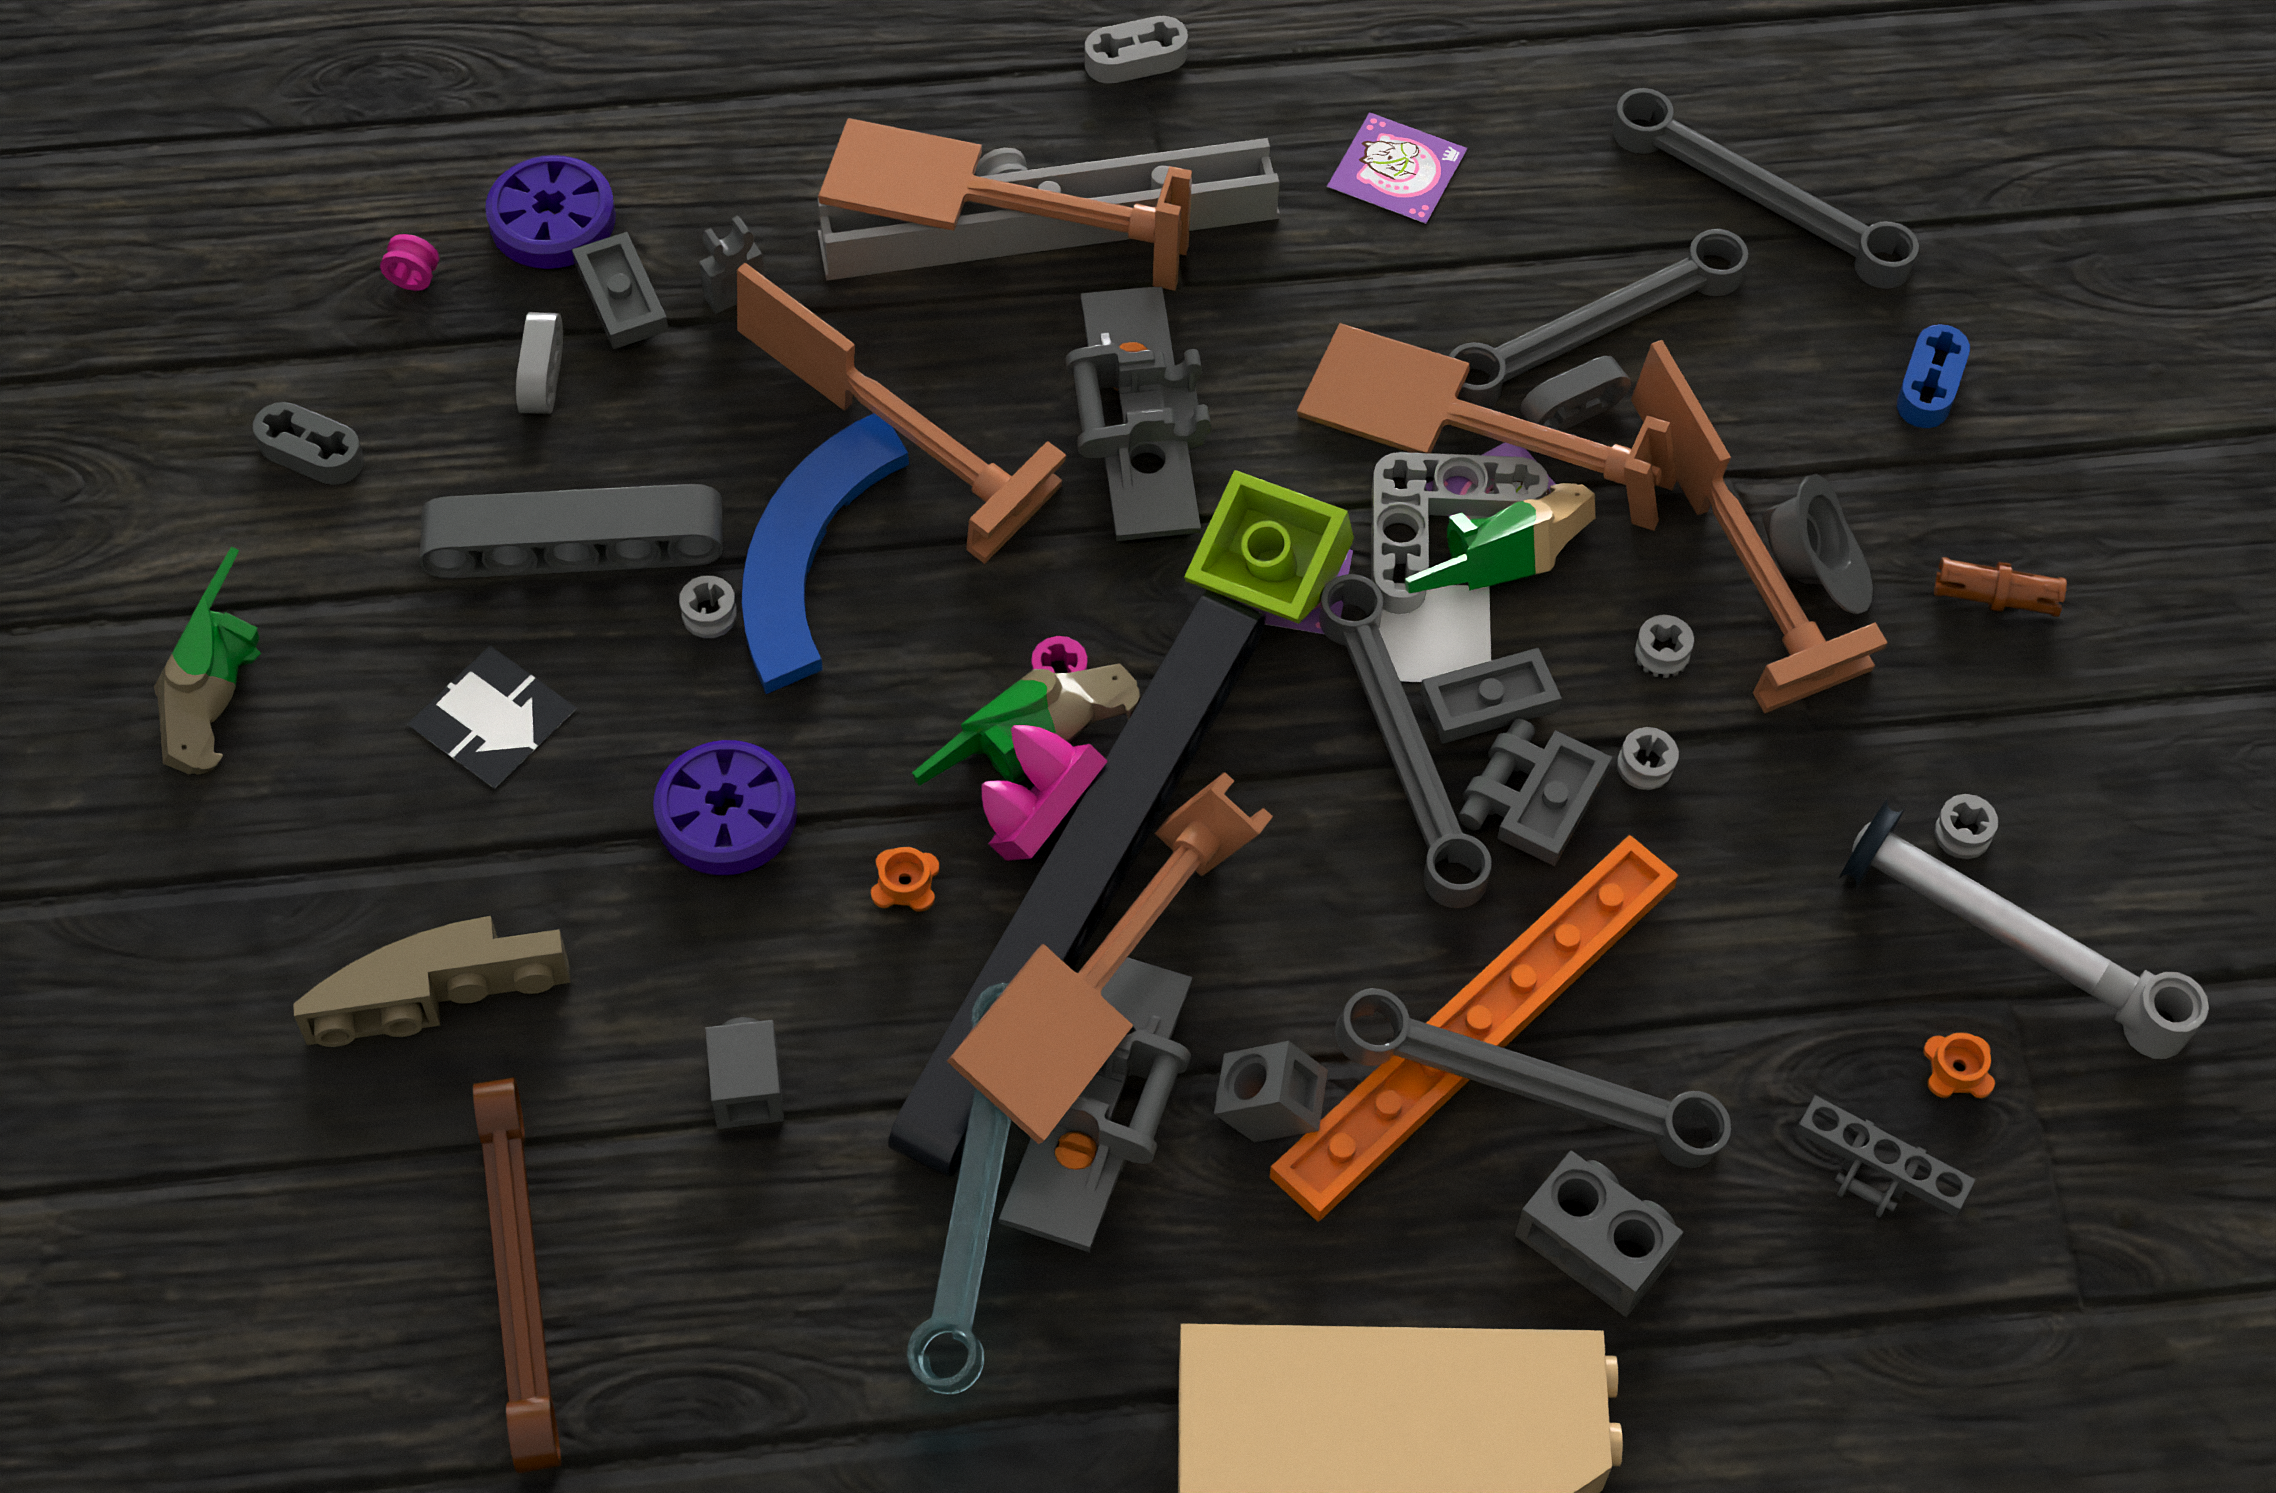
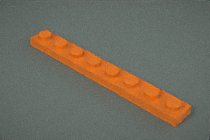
[1270,835,1679,1222]

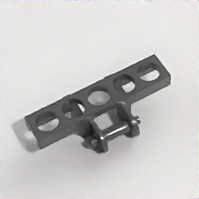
[1796,1095,1976,1218]

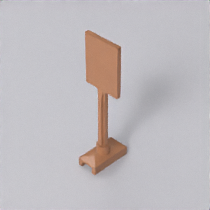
[818,118,1192,291]
[737,263,1066,564]
[1297,323,1677,531]
[1631,340,1888,714]
[947,772,1273,1144]

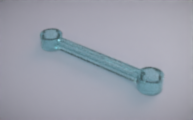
[907,983,1011,1394]

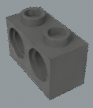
[1515,1150,1684,1317]

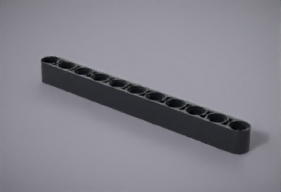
[888,590,1266,1177]

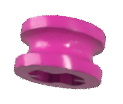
[380,234,440,291]
[1031,636,1087,673]

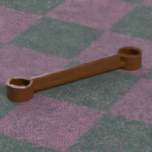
[473,1077,561,1474]

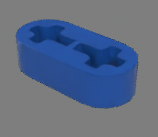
[1897,324,1970,428]

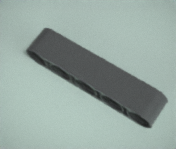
[420,484,723,578]

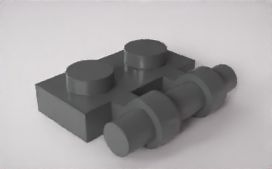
[1458,718,1612,866]

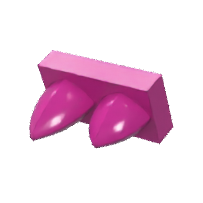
[982,725,1108,861]

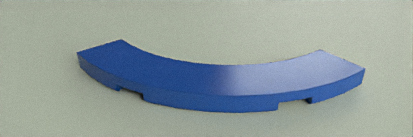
[742,413,909,694]

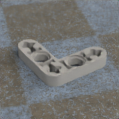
[1371,452,1549,614]

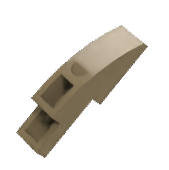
[293,916,570,1047]

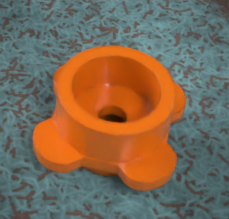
[871,847,940,912]
[1923,1033,1995,1098]

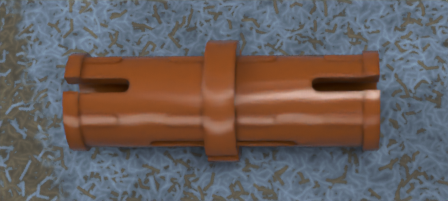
[1934,557,2067,617]

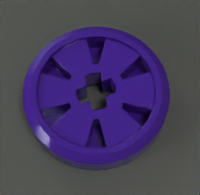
[485,155,616,269]
[653,740,797,875]

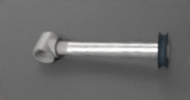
[1839,798,2209,1059]

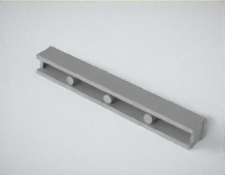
[818,138,1280,281]

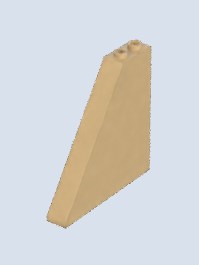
[1178,1324,1623,1493]

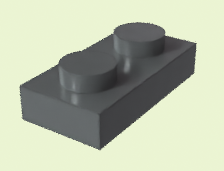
[572,232,669,349]
[1420,648,1562,744]

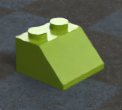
[1184,470,1354,624]

